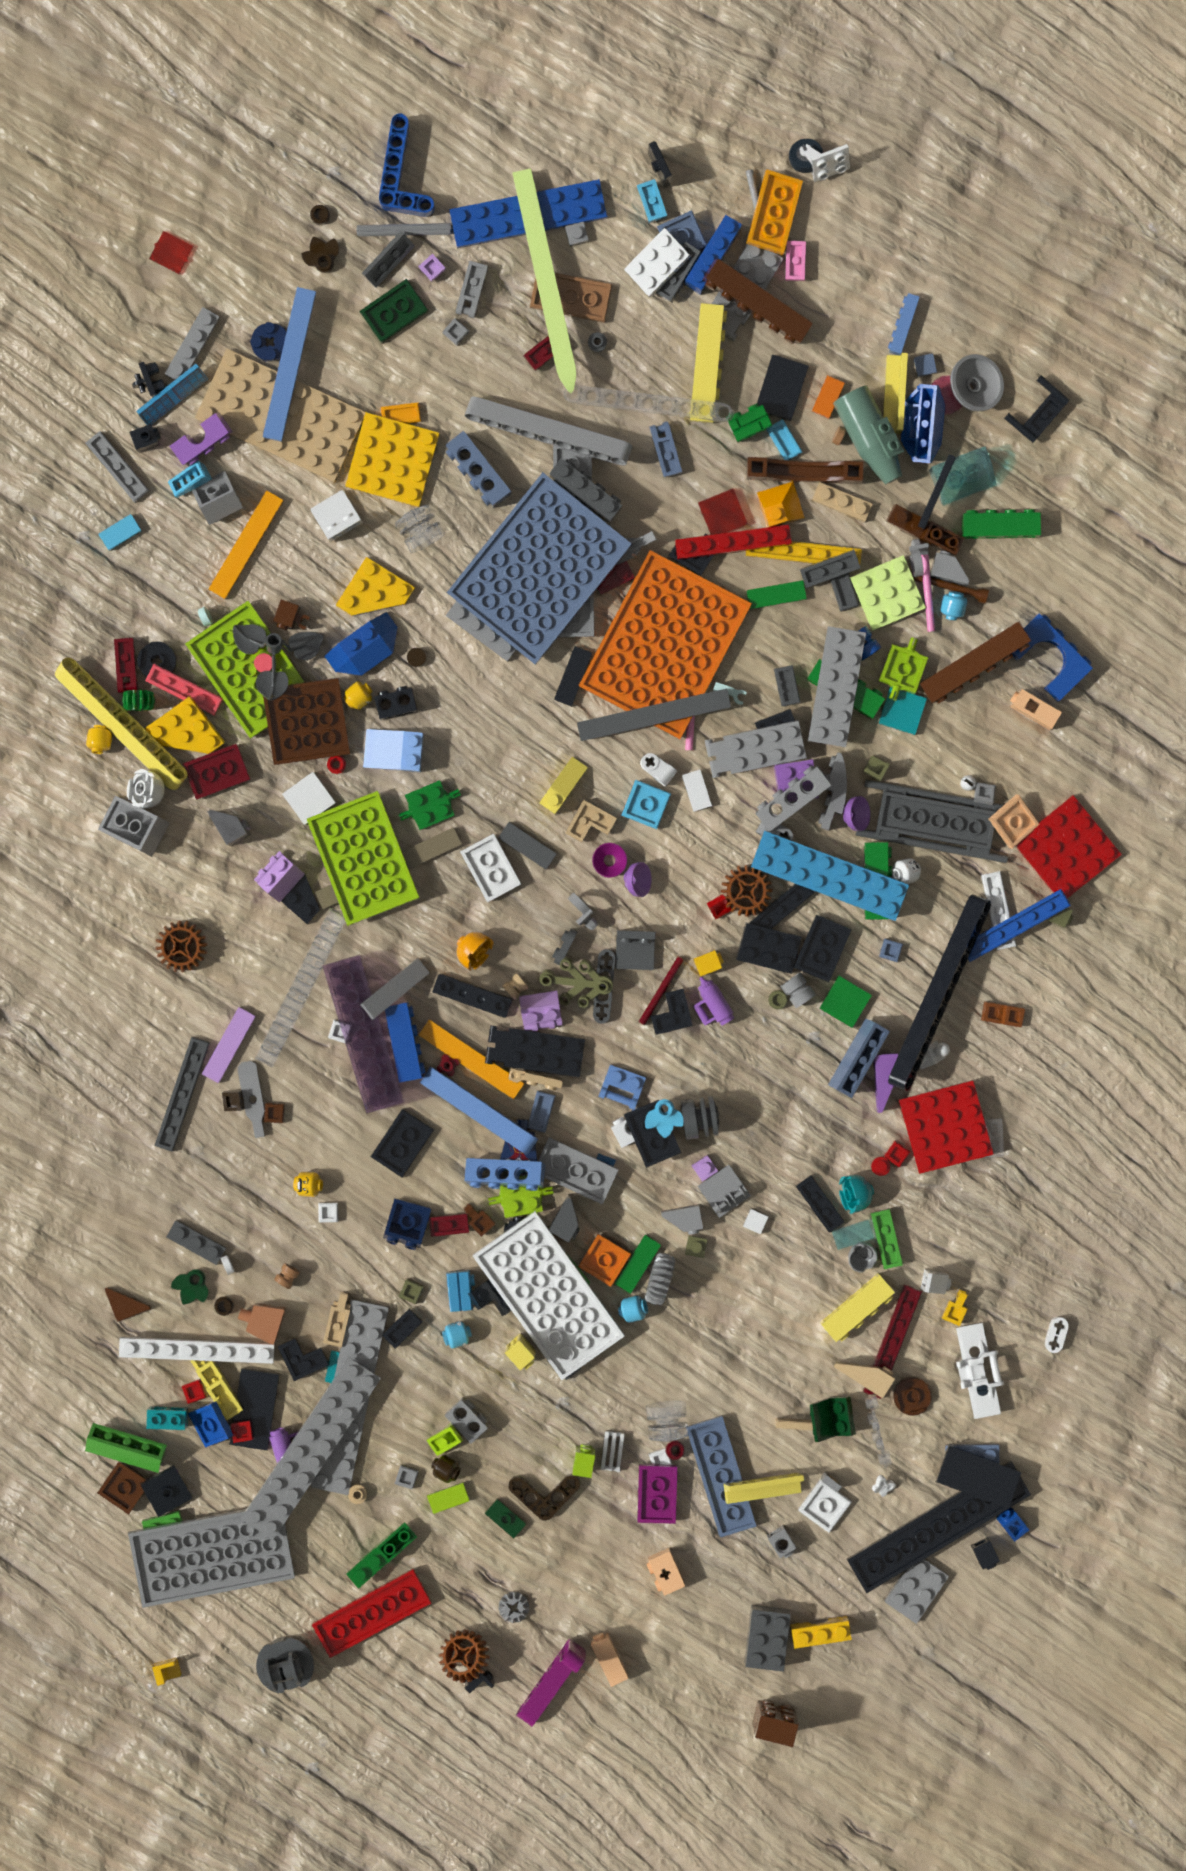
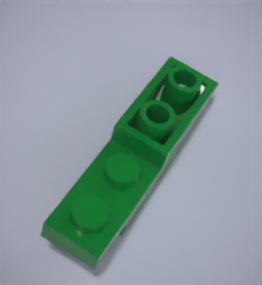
[346,1522,417,1589]

